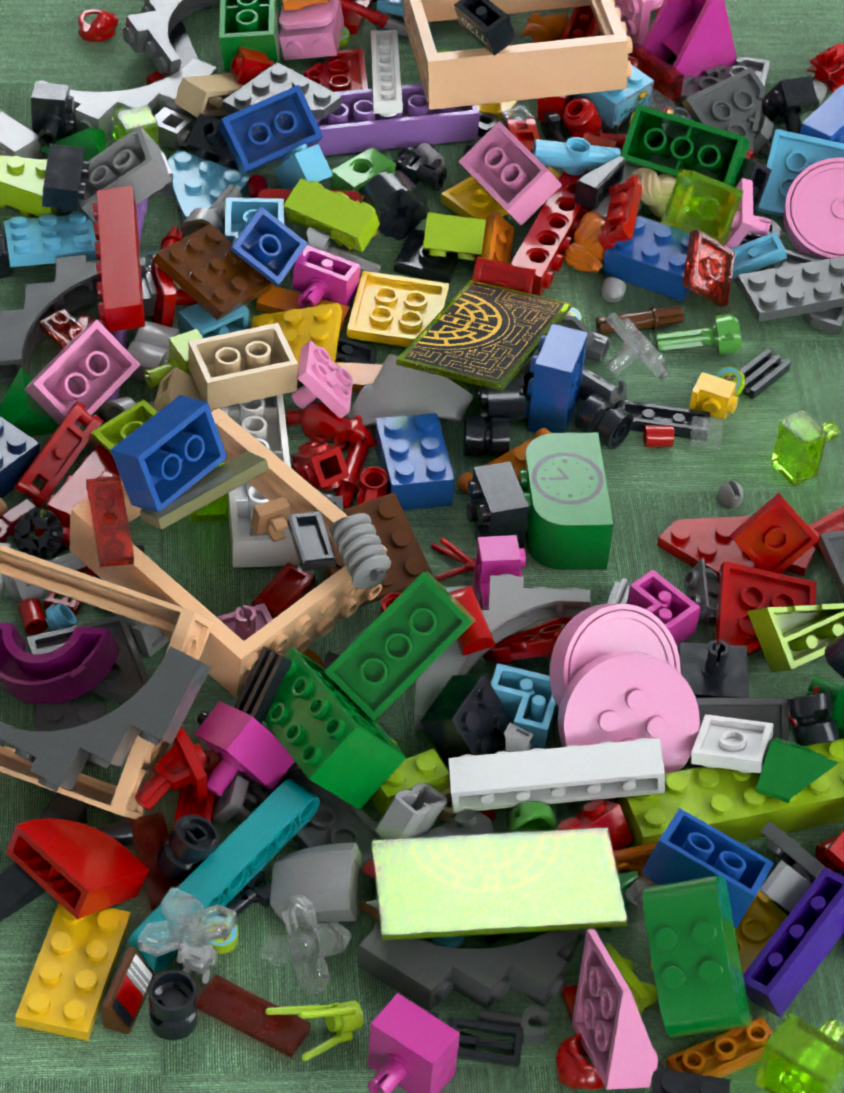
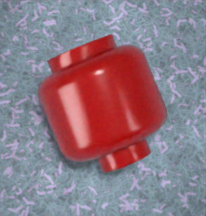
[562,98,602,135]

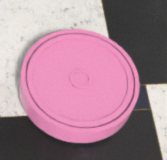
[783,158,844,260]
[550,604,681,709]
[558,651,700,774]

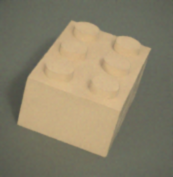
[188,323,298,410]

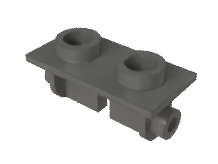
[684,558,718,625]

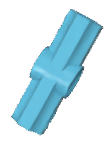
[532,137,620,176]

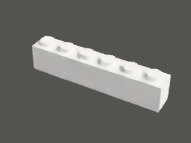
[449,738,665,813]

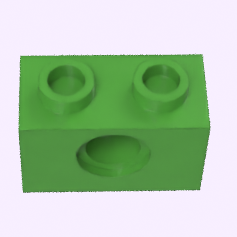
[330,147,396,202]

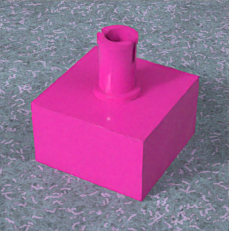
[194,701,295,797]
[367,993,460,1093]

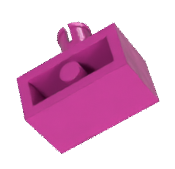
[293,245,360,309]

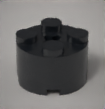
[360,170,429,240]
[476,359,526,422]

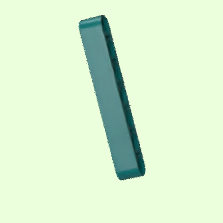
[126,779,320,972]

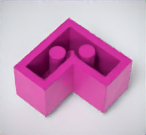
[473,535,526,610]
[627,569,700,646]

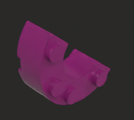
[0,623,120,704]

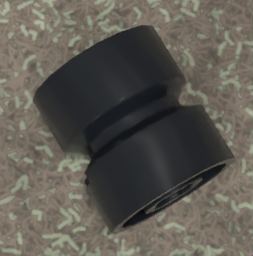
[575,394,633,449]
[464,416,510,457]
[787,691,840,746]
[157,814,219,882]
[148,970,198,1040]

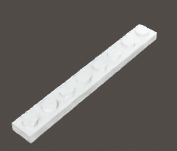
[371,30,403,117]

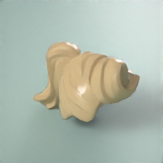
[631,168,690,228]

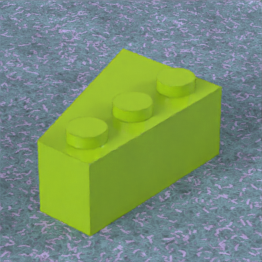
[747,603,844,673]

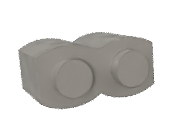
[127,321,180,382]
[375,783,447,847]

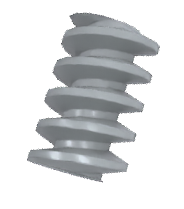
[329,513,391,589]

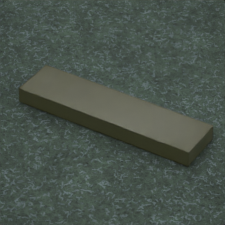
[140,451,269,530]

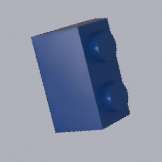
[230,206,308,286]

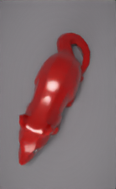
[285,402,376,451]

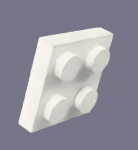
[691,714,773,773]

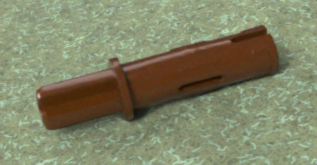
[595,306,684,335]

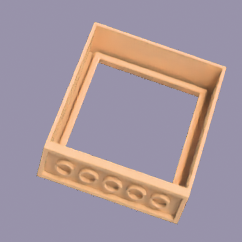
[403,0,632,110]
[70,408,387,699]
[0,545,213,821]

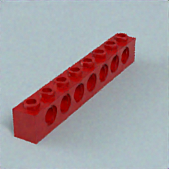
[511,133,617,298]

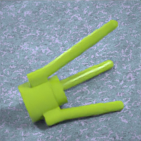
[265,1000,364,1061]

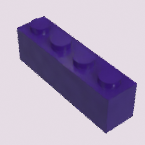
[743,867,844,1017]

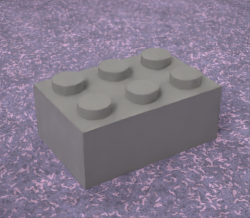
[79,126,171,222]

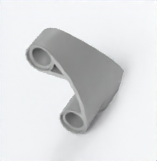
[349,354,473,427]

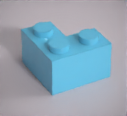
[491,663,559,749]

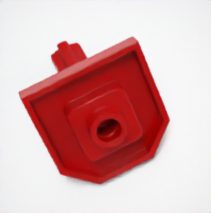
[135,725,208,811]

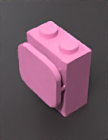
[279,0,344,61]

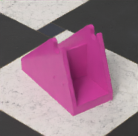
[639,0,737,93]

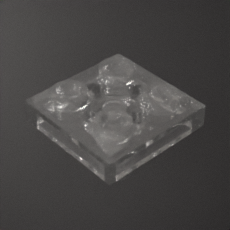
[604,312,670,381]

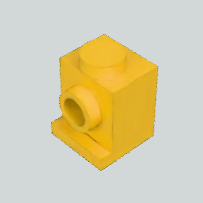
[689,372,739,420]

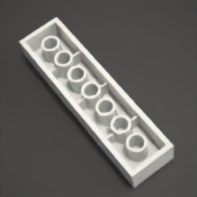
[220,394,298,568]

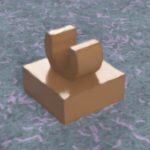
[251,496,291,542]

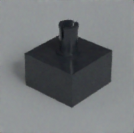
[678,640,749,698]

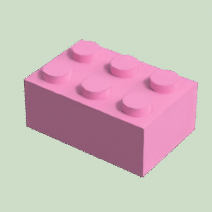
[458,121,562,226]
[24,320,140,428]

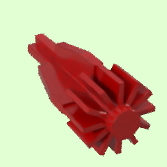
[807,43,844,92]

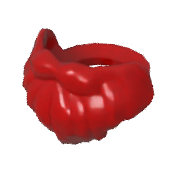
[78,9,119,42]
[555,1032,604,1090]

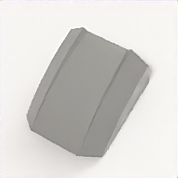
[270,842,362,922]

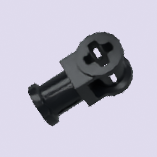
[392,146,448,191]

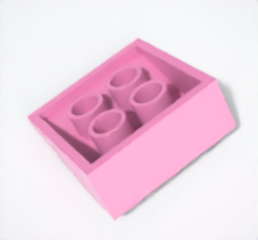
[572,929,658,1090]

